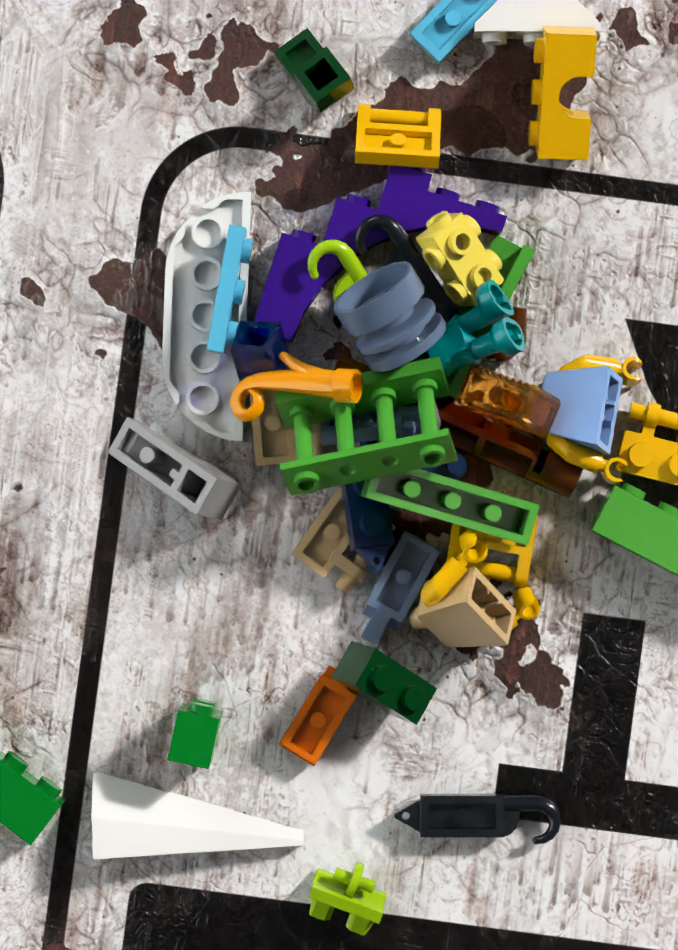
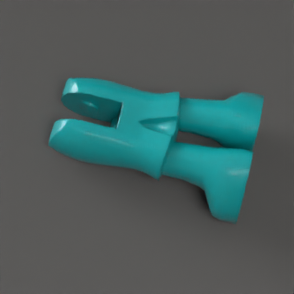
[412,279,525,377]

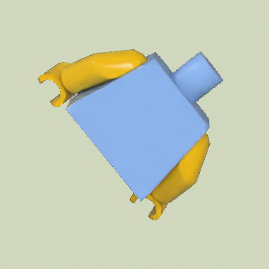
[519,354,643,484]

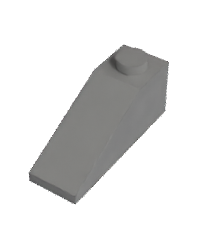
[107,417,242,520]

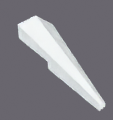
[91,771,304,860]

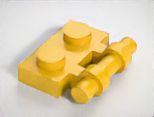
[613,402,678,486]

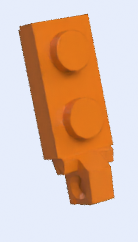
[279,665,357,766]

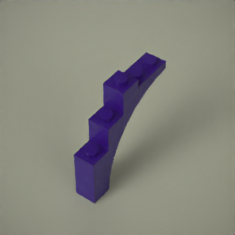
[252,166,507,343]

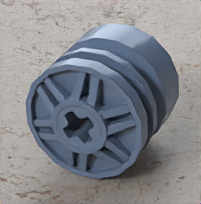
[333,261,446,372]

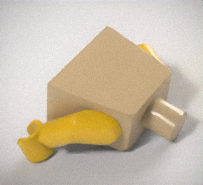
[408,529,540,647]

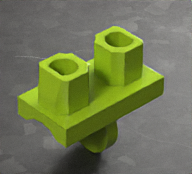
[308,862,387,935]

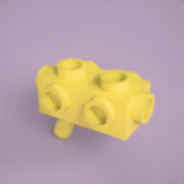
[415,211,505,306]

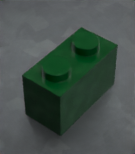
[331,641,437,725]

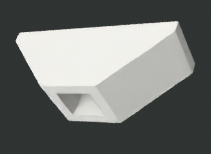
[472,0,601,46]

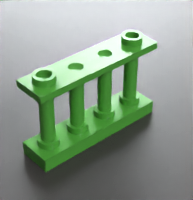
[275,356,458,496]

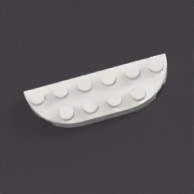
[162,192,252,442]

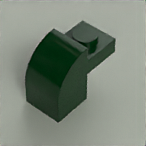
[274,28,354,114]

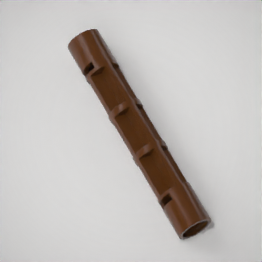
[334,354,583,498]

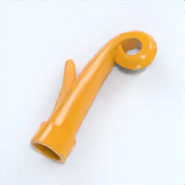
[230,352,363,422]

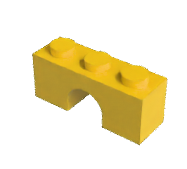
[528,26,597,160]

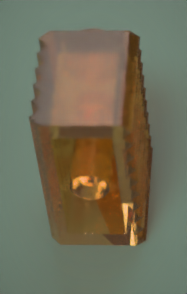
[457,364,561,438]

